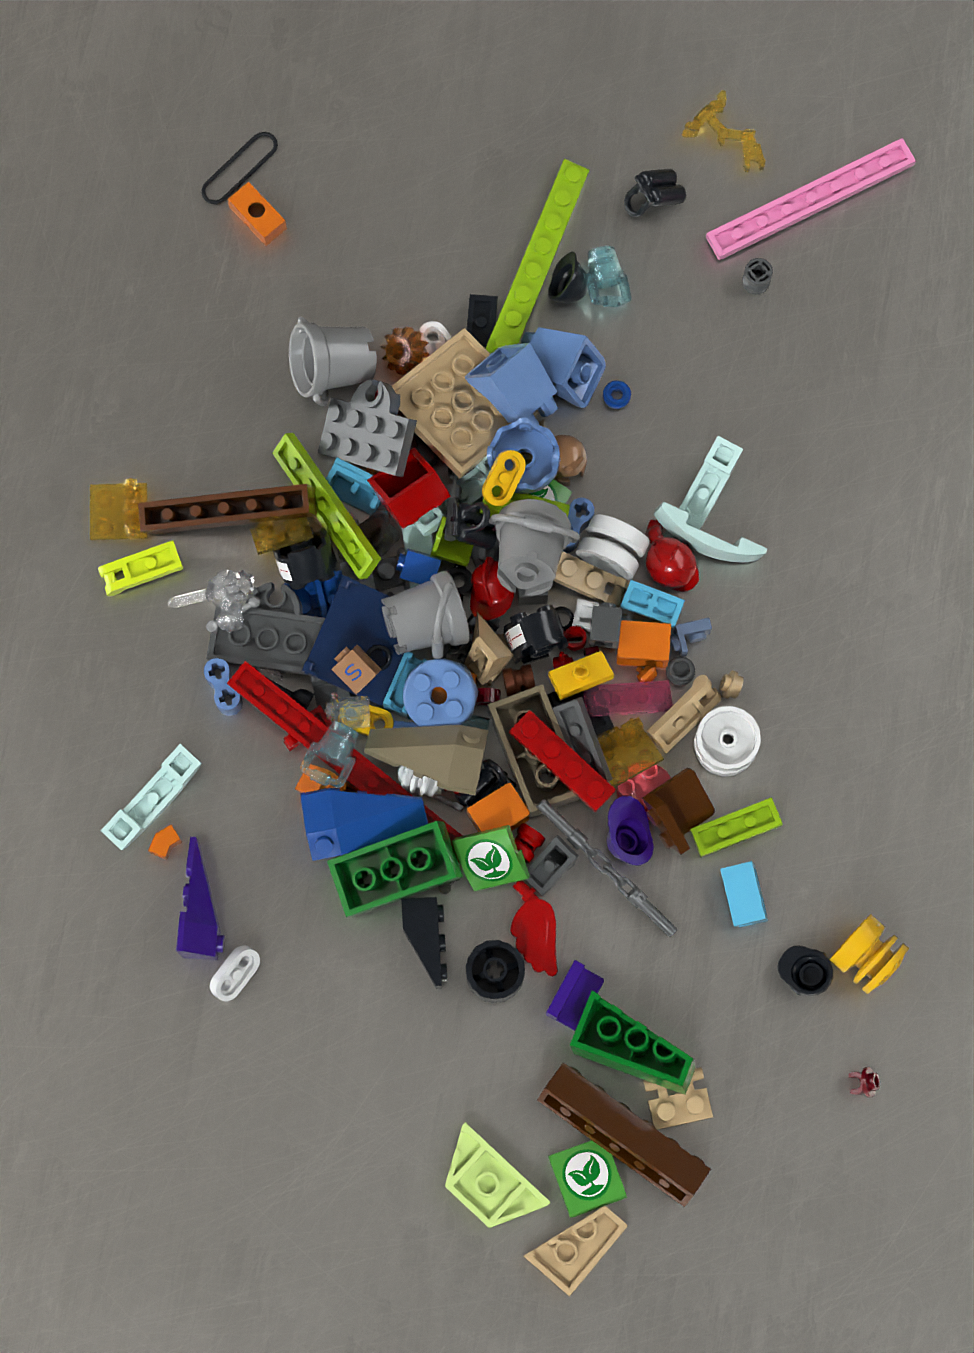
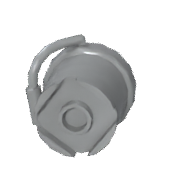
[289,317,377,406]
[489,499,580,596]
[381,571,470,659]

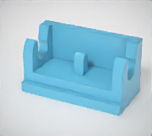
[326,457,381,517]
[620,580,685,628]
[383,652,428,720]
[720,861,769,927]

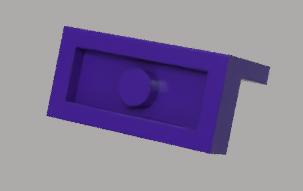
[546,960,604,1031]

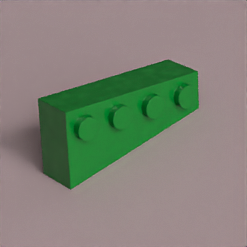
[570,990,696,1095]

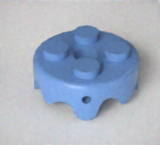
[487,418,560,494]
[403,658,478,727]

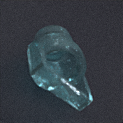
[586,246,631,307]
[300,721,359,788]

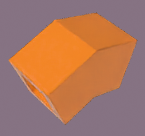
[148,824,182,860]

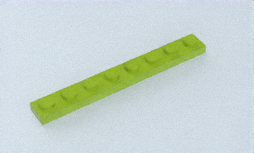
[485,159,589,354]

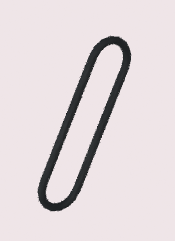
[201,132,278,204]

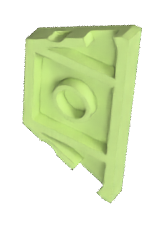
[445,1122,551,1228]

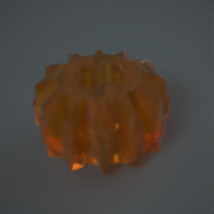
[381,327,430,375]

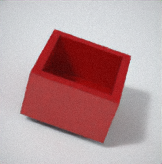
[367,447,451,529]

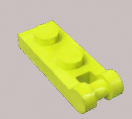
[98,540,183,596]

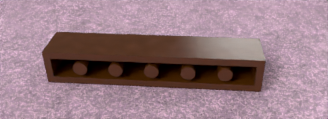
[138,484,317,535]
[537,1062,711,1207]

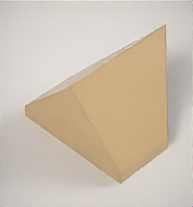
[464,612,514,685]

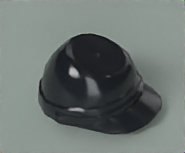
[548,252,588,303]
[777,945,834,996]

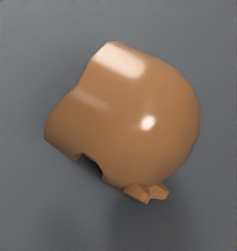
[554,435,587,486]

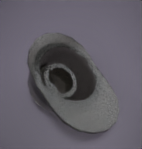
[337,509,401,561]

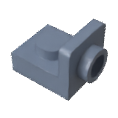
[670,617,712,657]

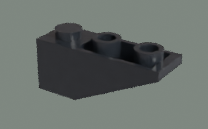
[401,897,448,989]

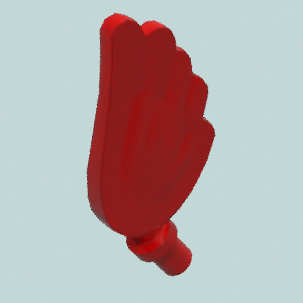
[510,880,558,977]

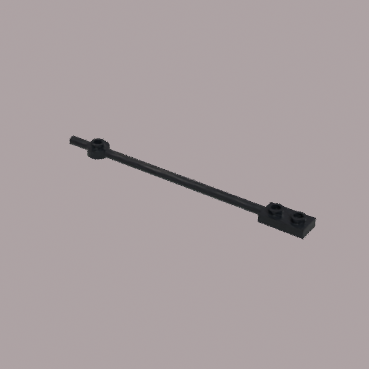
[448,294,498,604]

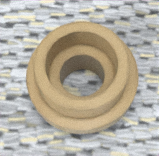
[719,670,744,699]

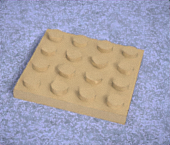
[392,328,539,479]

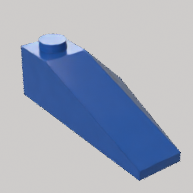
[300,788,428,861]

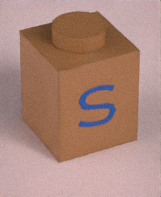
[331,645,382,695]

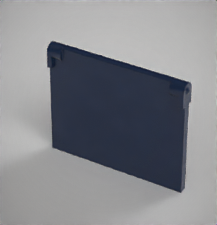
[301,576,404,706]

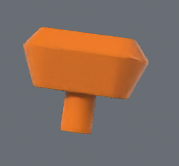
[636,665,657,686]

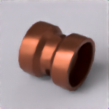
[502,664,535,697]

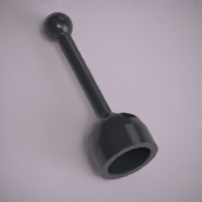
[254,667,314,709]

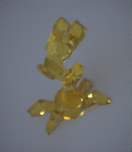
[682,90,766,172]

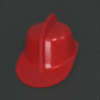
[470,556,514,621]

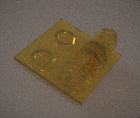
[90,478,148,540]
[250,517,314,555]
[597,717,664,788]

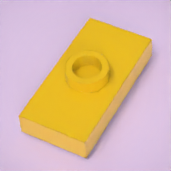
[548,650,614,700]

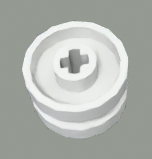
[575,514,650,580]
[693,706,761,777]

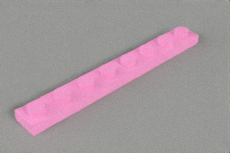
[706,138,916,260]

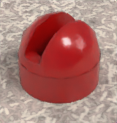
[565,626,587,651]

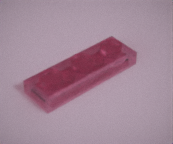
[583,680,673,717]

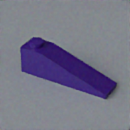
[176,837,225,960]

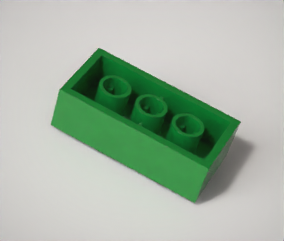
[327,821,463,917]

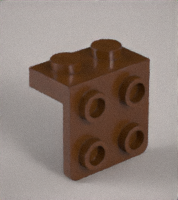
[642,768,715,855]

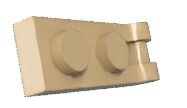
[553,551,630,607]
[647,675,722,753]

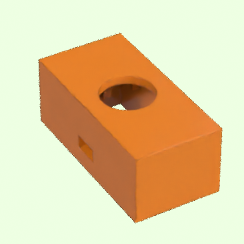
[228,182,287,246]

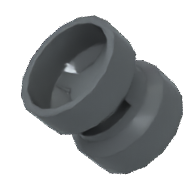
[742,258,773,294]

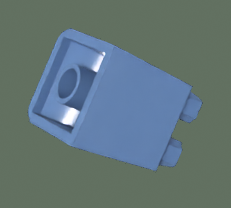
[521,327,606,408]
[465,343,558,425]

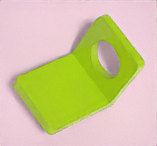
[430,516,473,567]

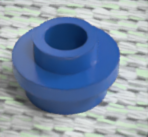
[603,381,631,409]

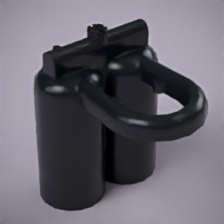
[624,168,686,217]
[450,502,497,549]
[455,759,517,809]

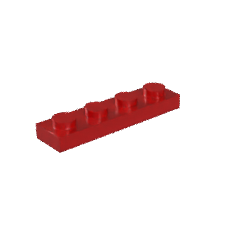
[509,710,616,813]

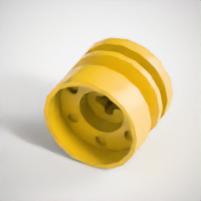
[829,914,909,994]

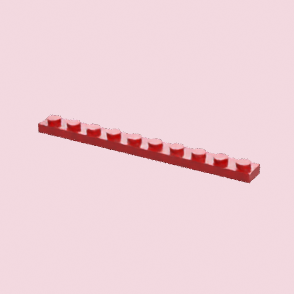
[227,661,463,863]

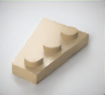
[523,1206,628,1297]

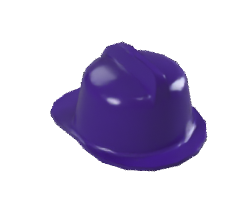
[606,796,654,865]

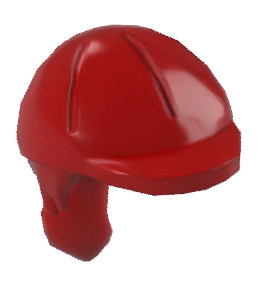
[645,519,699,592]

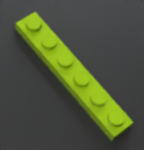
[272,433,381,579]

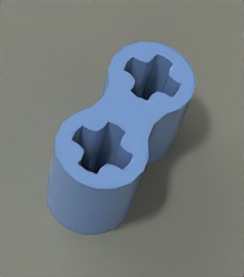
[563,498,594,553]
[204,658,243,716]

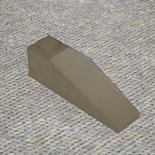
[364,725,489,796]

